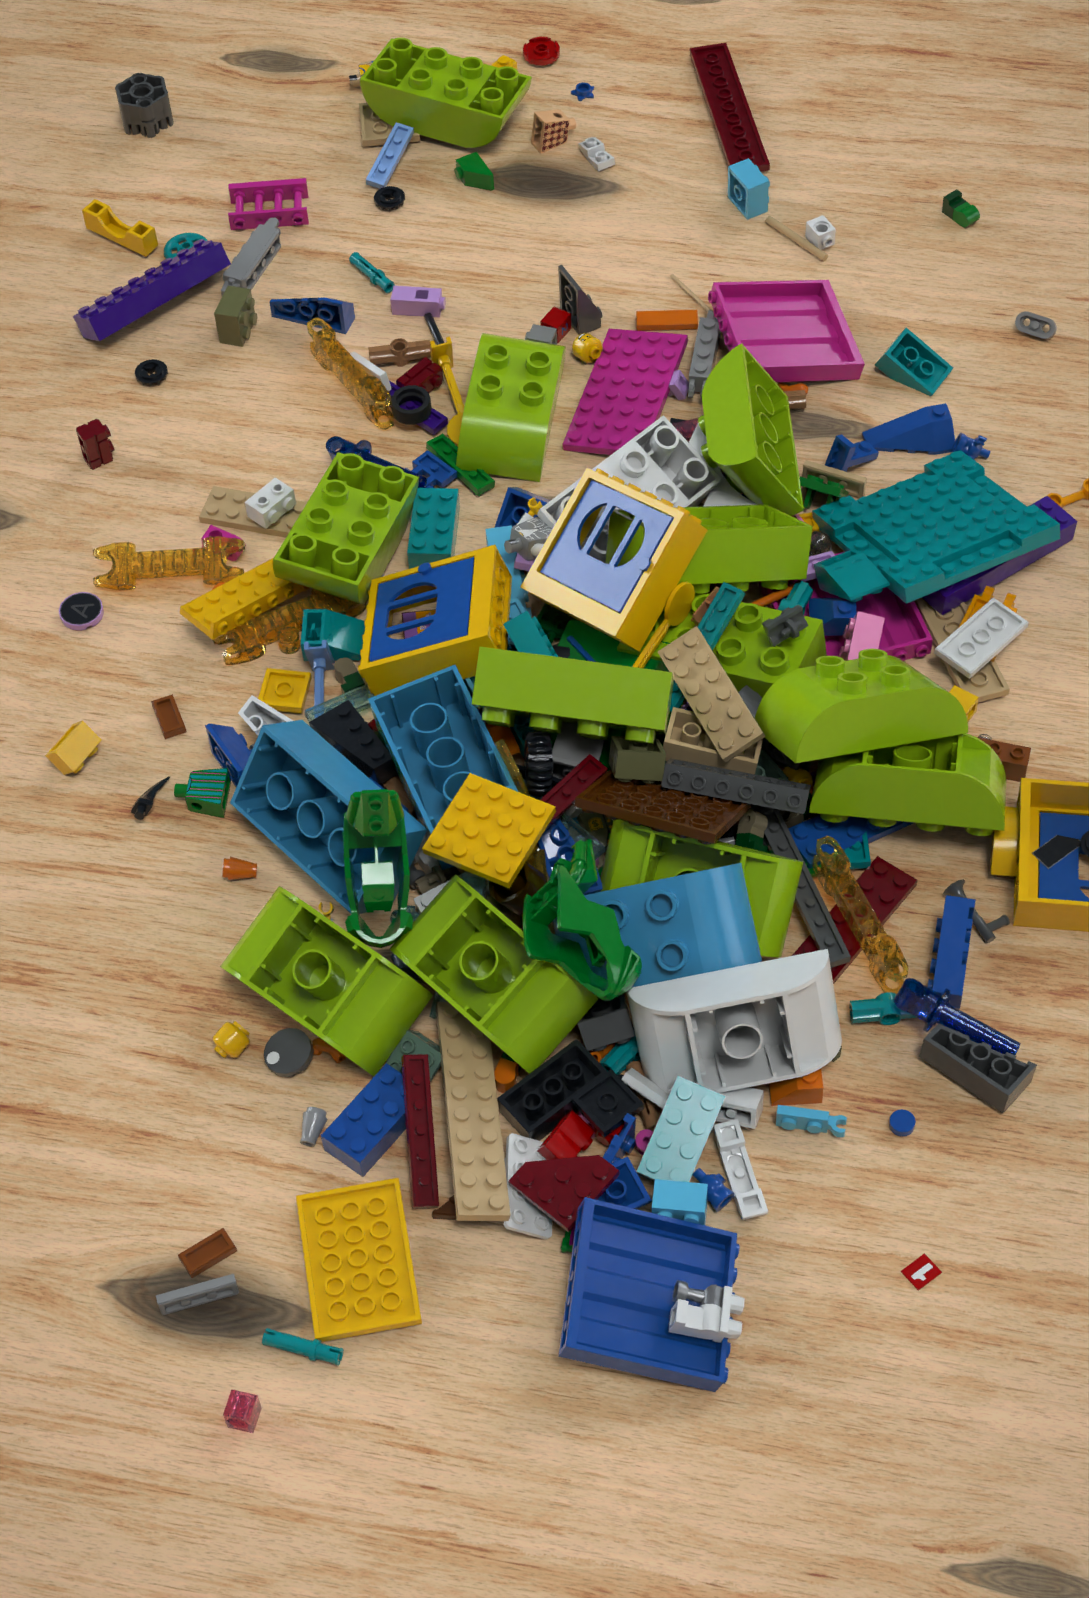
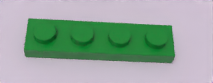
[426,434,495,496]

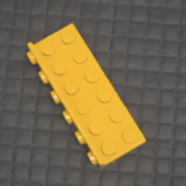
[180,558,309,640]

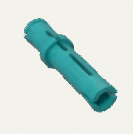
[349,252,395,293]
[262,1328,344,1366]

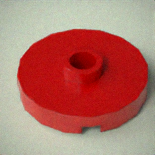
[523,36,560,66]

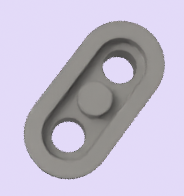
[1015,311,1057,339]

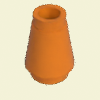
[222,857,257,880]

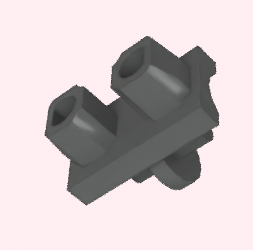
[762,605,808,646]

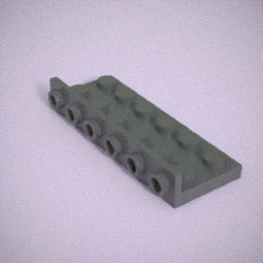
[662,758,811,814]

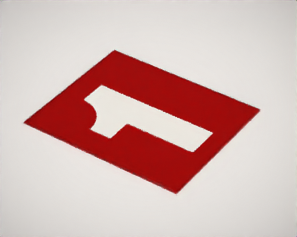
[901,1253,942,1291]

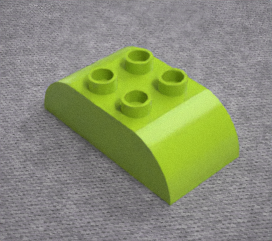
[456,333,566,482]
[698,343,804,516]
[755,649,968,763]

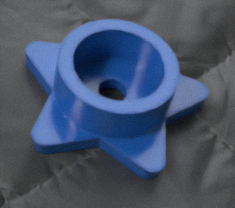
[571,82,594,101]

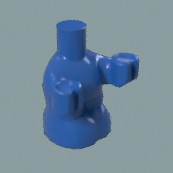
[952,433,990,461]
[693,1168,735,1212]

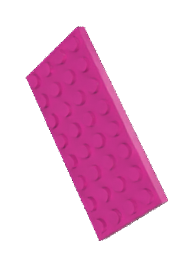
[562,328,688,455]

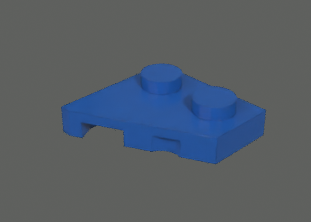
[603,1113,636,1164]

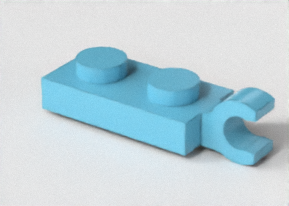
[776,1105,847,1137]

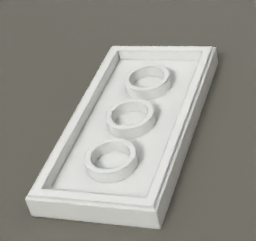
[934,598,1029,679]

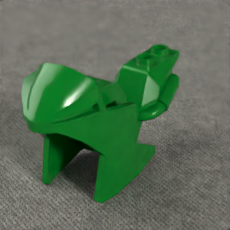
[342,789,413,948]
[523,839,642,1001]

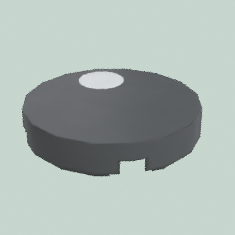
[264,1028,314,1077]

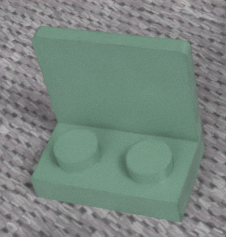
[385,1030,441,1082]

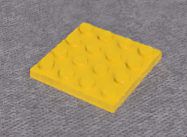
[422,773,556,888]

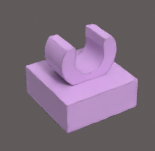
[668,370,689,401]

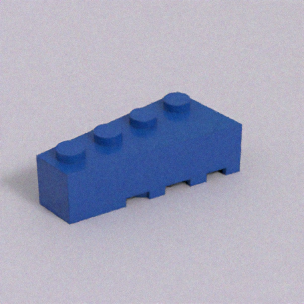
[927,895,976,1009]

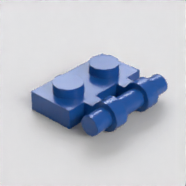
[403,450,457,488]

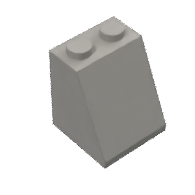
[552,722,605,779]

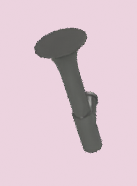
[943,879,1010,943]

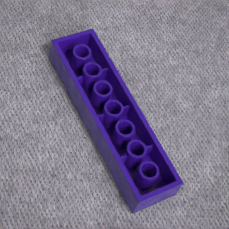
[73,239,231,341]
[921,496,1077,615]

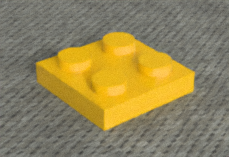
[258,668,312,714]

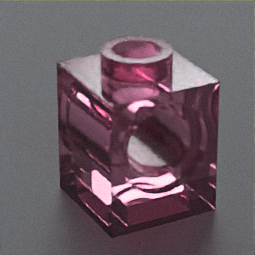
[223,1389,262,1433]

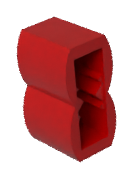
[537,1110,595,1160]

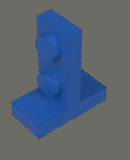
[825,434,879,472]

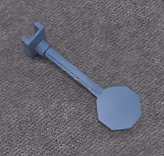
[304,640,335,719]

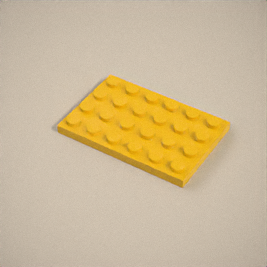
[296,1178,422,1342]

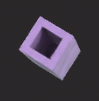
[390,286,446,318]

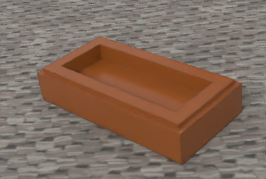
[151,694,187,739]
[178,1228,237,1278]

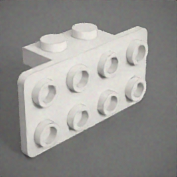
[504,1133,552,1240]

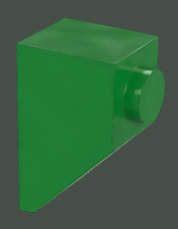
[454,152,494,191]

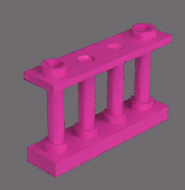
[228,178,309,230]

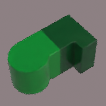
[942,189,980,228]

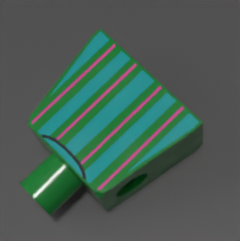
[174,768,231,818]

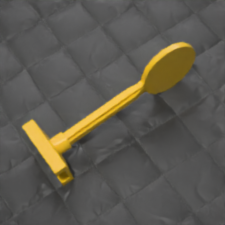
[430,336,464,447]
[632,582,695,668]

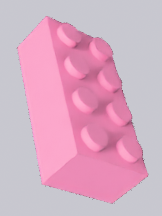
[839,611,885,661]

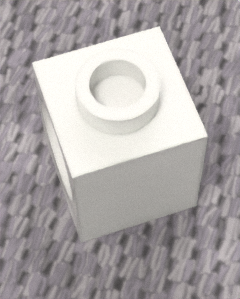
[805,215,836,250]

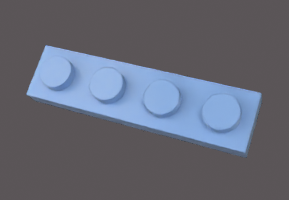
[366,122,414,189]

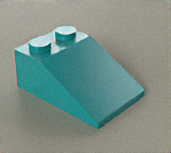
[875,327,953,396]

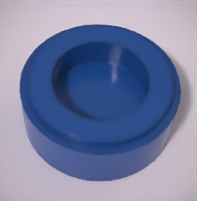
[889,1109,916,1136]

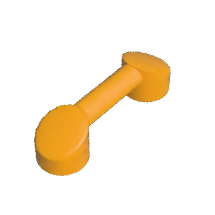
[1047,478,1089,507]

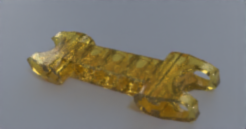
[307,318,394,430]
[93,536,245,591]
[212,589,367,665]
[813,836,908,995]

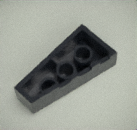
[309,700,398,785]

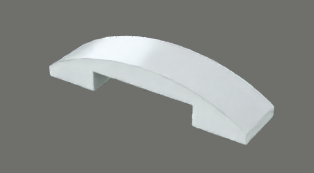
[713,1119,768,1220]

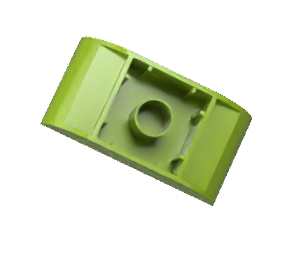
[360,38,532,148]
[273,452,419,604]
[809,733,1006,836]
[600,819,804,958]
[390,874,598,1074]
[220,886,433,1077]

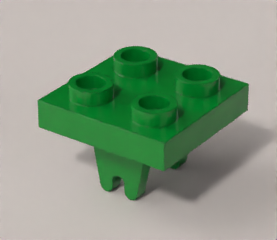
[799,474,849,509]

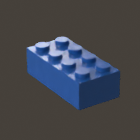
[321,1063,406,1177]

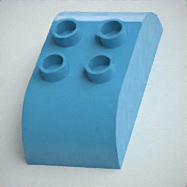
[552,863,762,996]

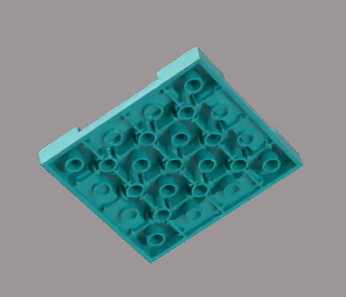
[812,450,1060,604]

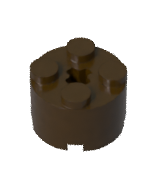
[489,861,546,915]

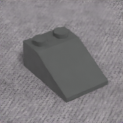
[558,265,602,335]
[577,994,635,1051]

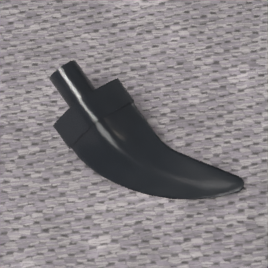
[131,776,170,820]

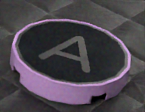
[59,592,104,631]

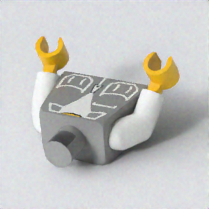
[504,498,552,561]

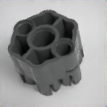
[115,73,174,138]

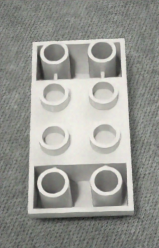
[537,415,722,564]
[627,949,842,1095]

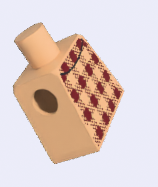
[531,109,576,153]

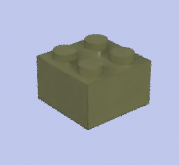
[214,285,257,347]
[608,736,666,783]

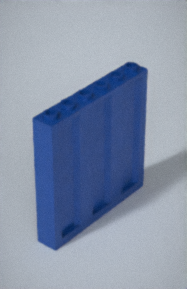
[558,1197,740,1392]

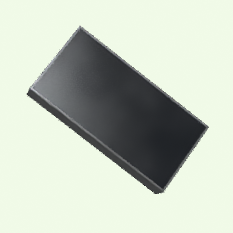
[1032,835,1081,869]

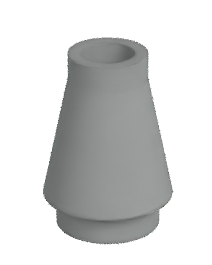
[300,1107,328,1147]

